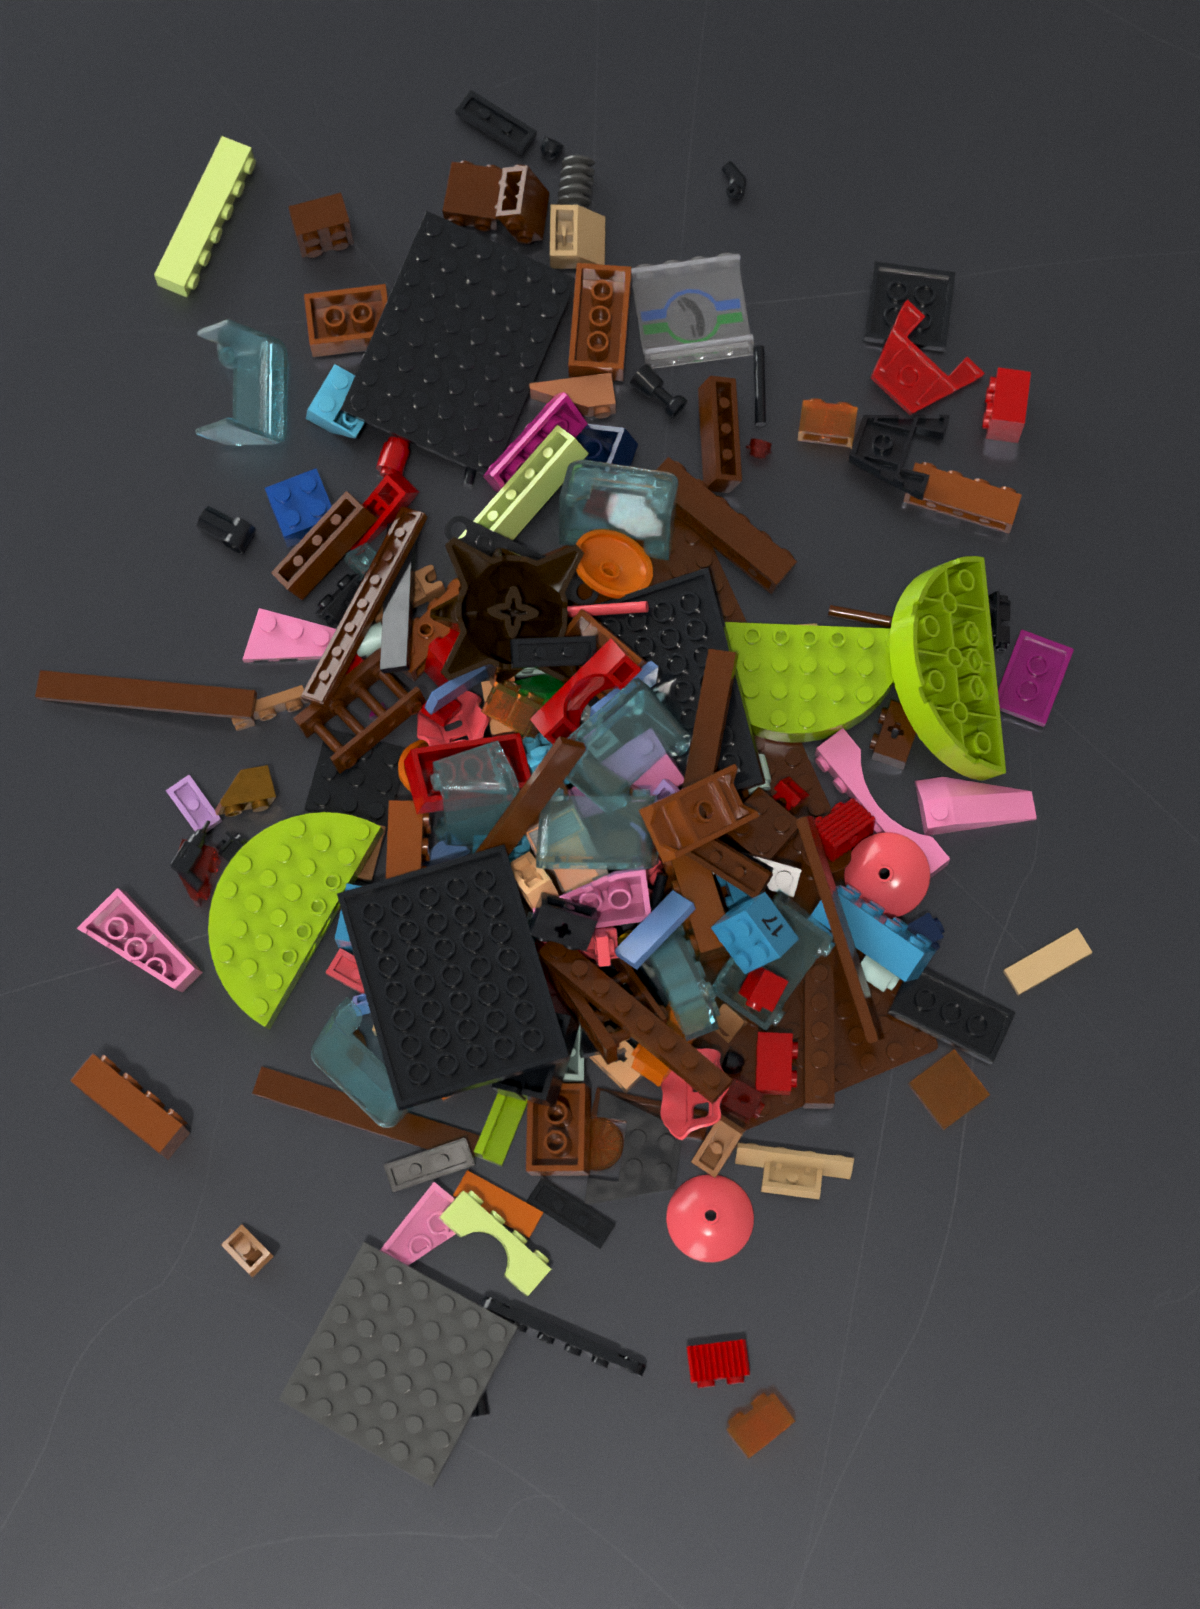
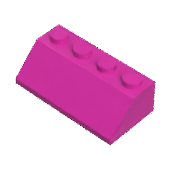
[483,392,588,493]

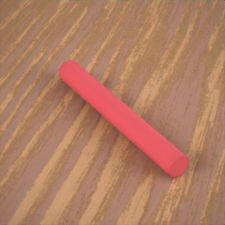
[567,601,649,618]

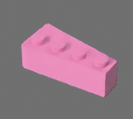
[77,888,203,993]

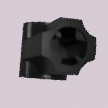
[196,506,256,554]

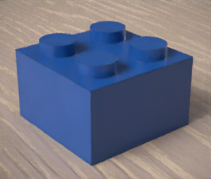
[265,468,332,548]

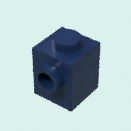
[907,913,945,950]

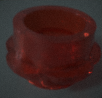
[746,438,772,459]

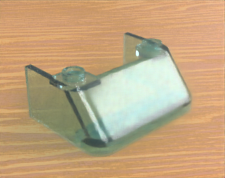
[196,319,288,446]

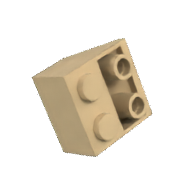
[550,205,605,269]

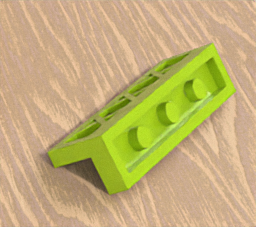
[474,1093,527,1167]

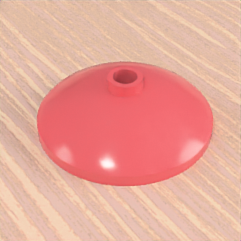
[844,832,930,918]
[666,1174,754,1263]

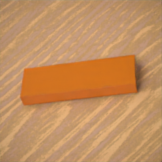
[453,1170,544,1239]

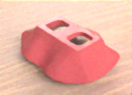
[417,691,489,746]
[660,1048,729,1140]

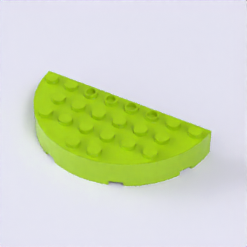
[889,556,1006,781]
[725,622,894,743]
[208,812,384,1030]

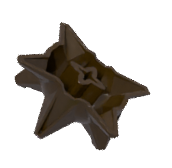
[430,537,584,687]

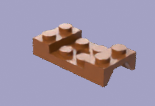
[639,764,759,863]

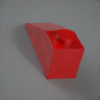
[350,473,419,555]

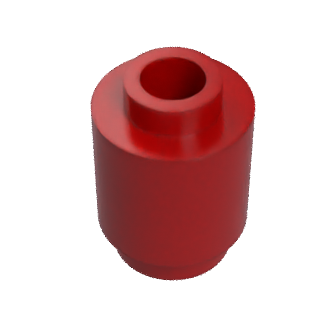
[376,437,410,478]

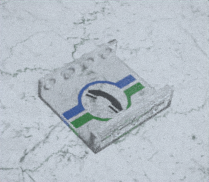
[631,253,754,369]

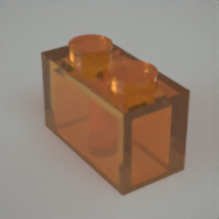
[798,398,858,448]
[726,1393,795,1460]

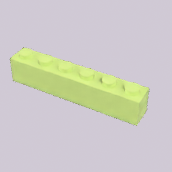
[154,136,256,297]
[459,425,589,541]

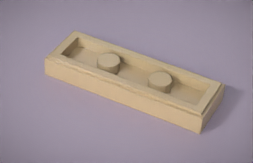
[1003,928,1092,996]

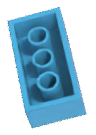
[811,884,937,982]

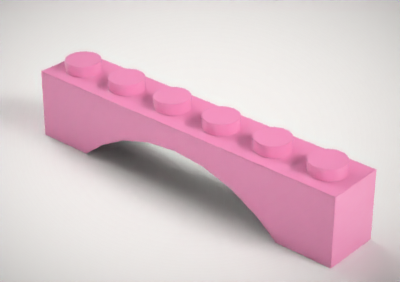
[815,728,950,878]

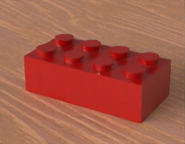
[404,733,531,814]

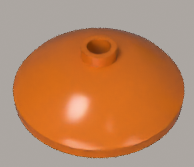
[576,529,653,599]

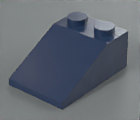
[566,424,638,492]

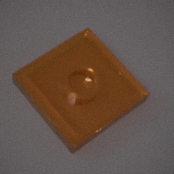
[908,1049,990,1131]

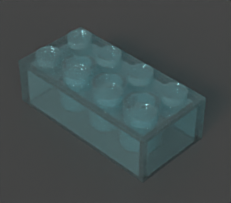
[637,922,720,1041]

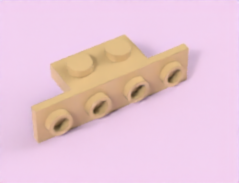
[735,1143,854,1200]

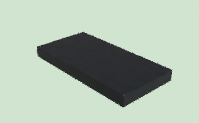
[887,968,1016,1065]

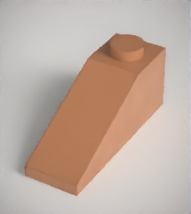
[529,373,616,418]

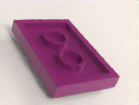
[998,629,1074,727]

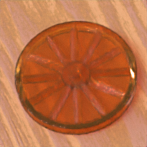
[590,1118,624,1171]

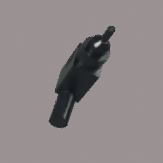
[170,820,210,893]

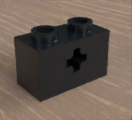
[530,892,598,951]

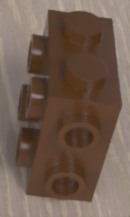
[442,161,503,231]
[495,164,550,244]

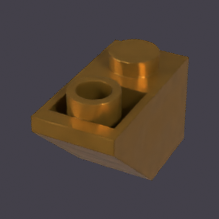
[215,765,276,817]

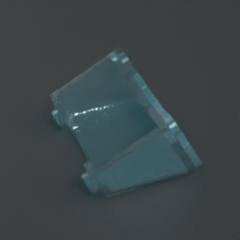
[559,460,678,560]
[566,678,690,816]
[430,740,522,847]
[536,788,659,870]
[709,890,835,1031]
[311,997,414,1128]

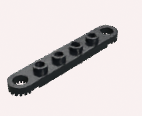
[444,516,598,605]
[480,1296,646,1377]

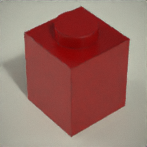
[738,966,789,1012]

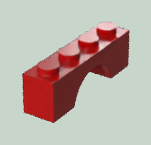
[530,638,642,744]

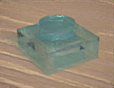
[344,542,377,579]

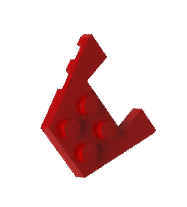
[870,300,985,416]

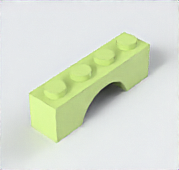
[439,1190,551,1296]

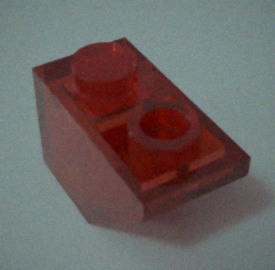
[178,838,220,907]

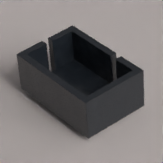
[491,1013,580,1108]

